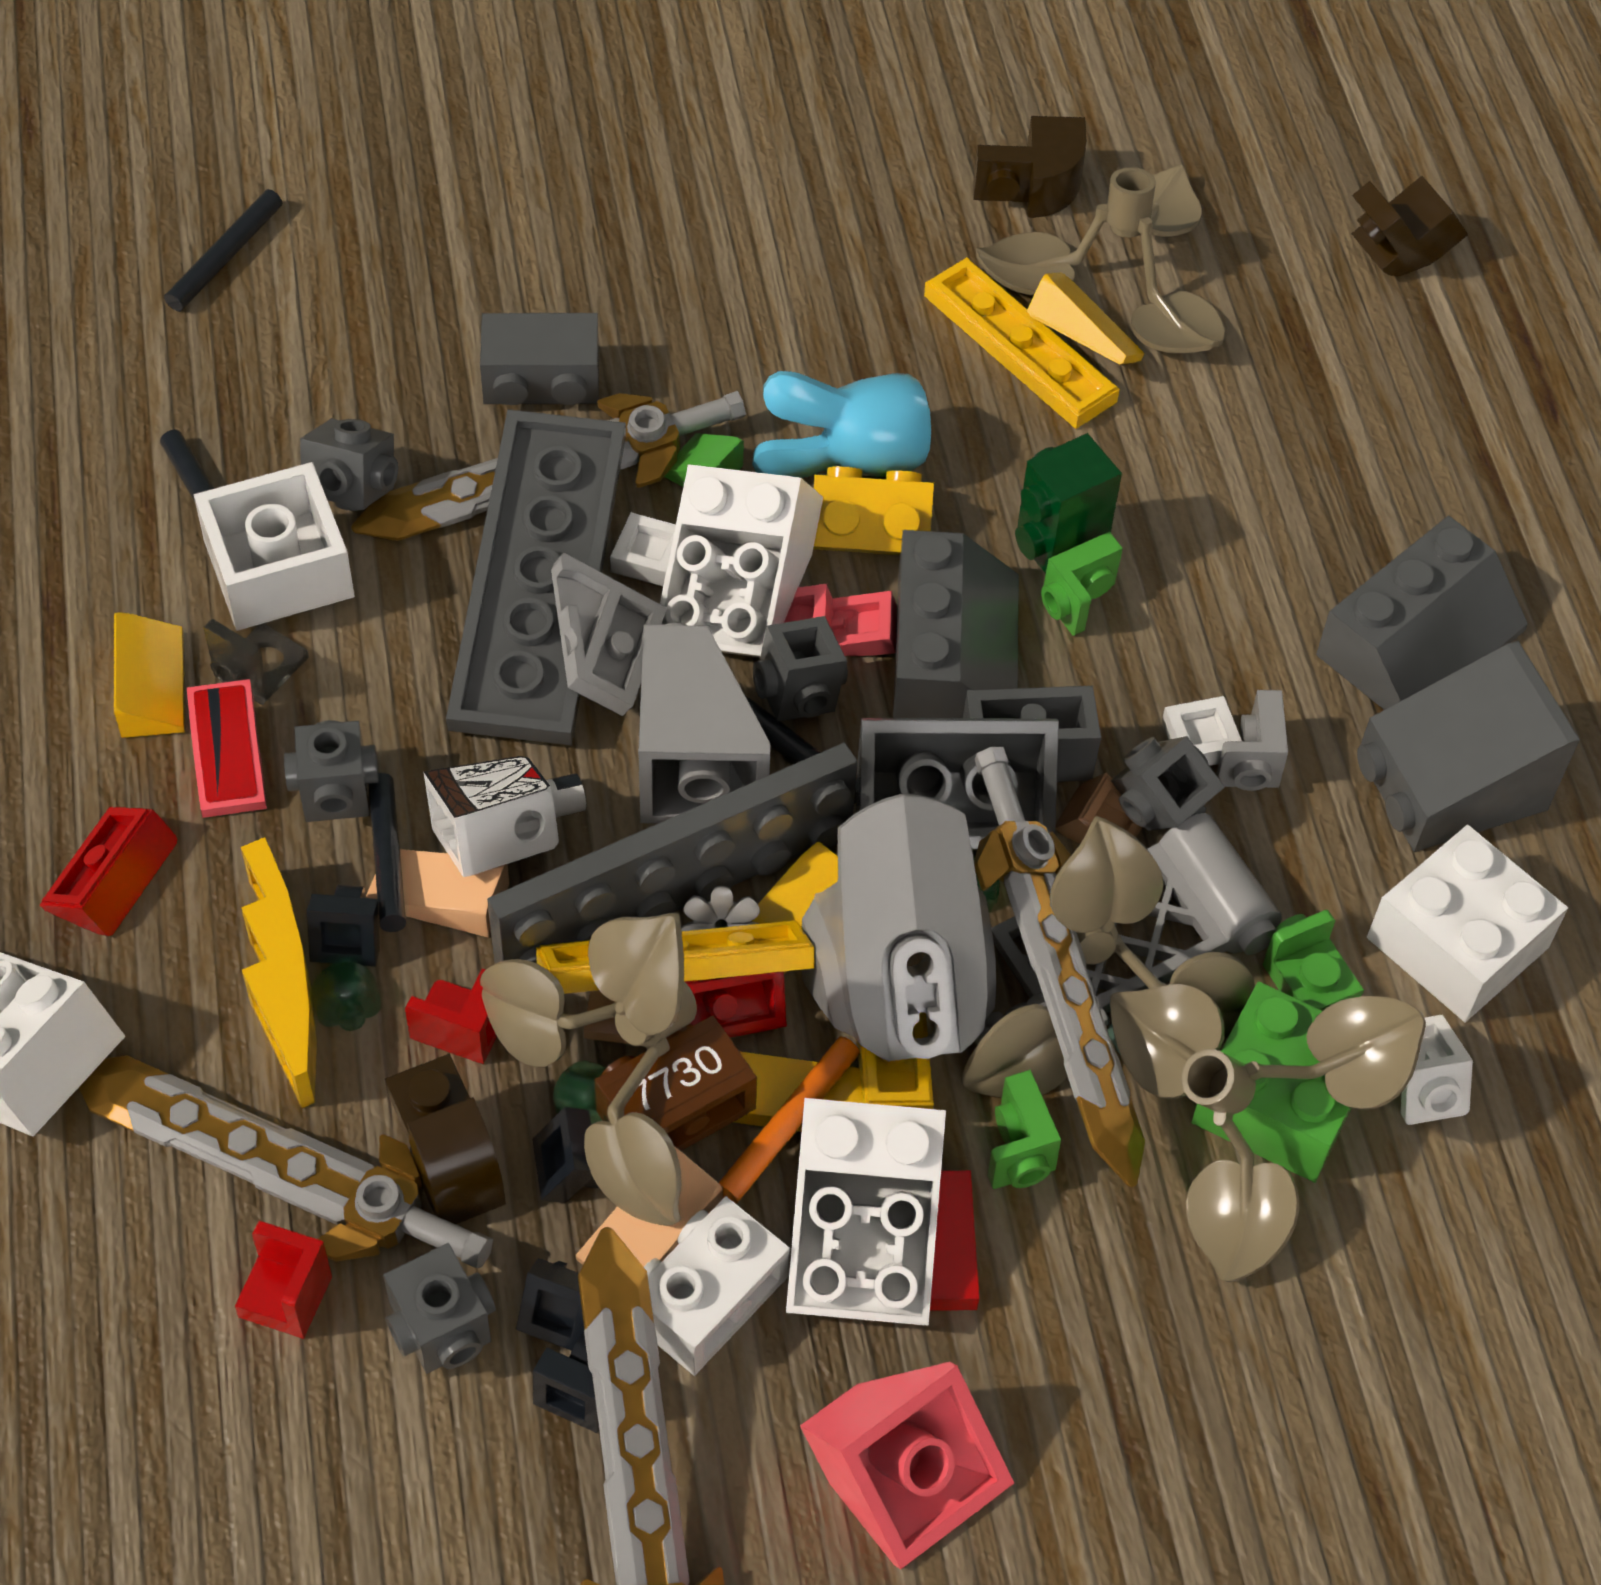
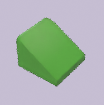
[664,433,744,487]

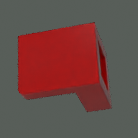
[405,968,497,1064]
[235,1221,332,1339]

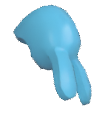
[752,371,931,478]

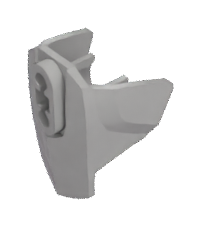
[801,794,996,1062]

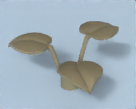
[976,164,1225,353]
[961,816,1255,1098]
[480,913,697,1226]
[1110,984,1426,1282]

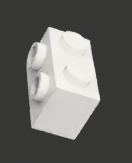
[644,1196,790,1376]

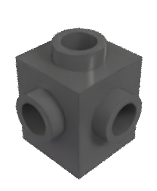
[300,418,398,511]
[753,616,848,722]
[284,720,379,822]
[1111,736,1225,831]
[383,1242,496,1374]

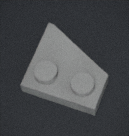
[551,553,667,716]

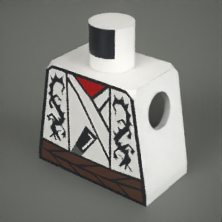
[424,756,586,877]

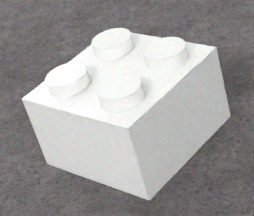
[193,462,355,631]
[1367,824,1568,1023]

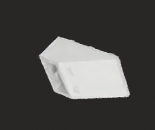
[660,464,823,658]
[0,952,125,1137]
[786,1098,946,1326]

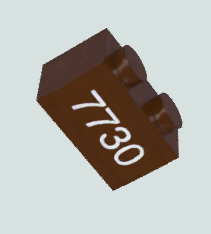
[594,1015,757,1151]

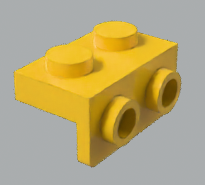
[813,466,934,555]

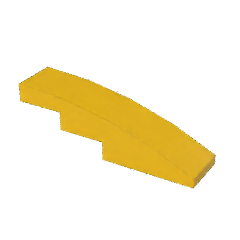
[241,837,317,1108]

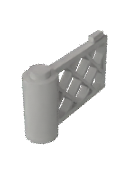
[991,813,1282,1026]

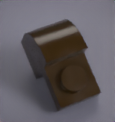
[973,116,1087,218]
[1351,176,1468,276]
[385,1053,506,1224]

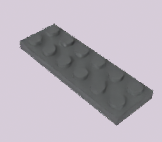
[446,409,626,745]
[487,742,857,964]

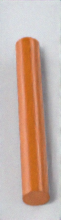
[718,1036,860,1204]

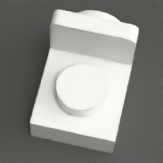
[1401,1015,1473,1125]

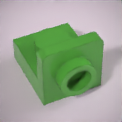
[1041,531,1123,636]
[1263,910,1364,1011]
[987,1070,1061,1189]

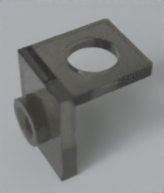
[203,619,309,705]

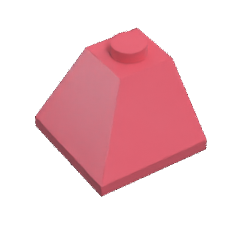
[800,1362,1014,1569]

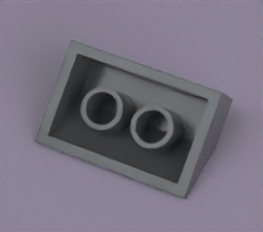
[1316,515,1528,710]
[893,530,1019,718]
[856,718,1059,849]

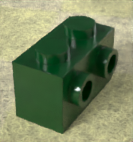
[1015,433,1122,574]

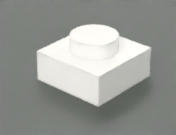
[610,512,676,586]
[1162,696,1242,766]

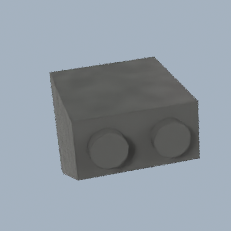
[1357,641,1580,852]

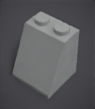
[638,623,770,823]

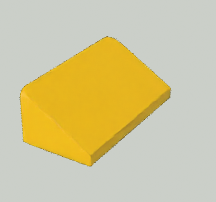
[114,612,185,738]

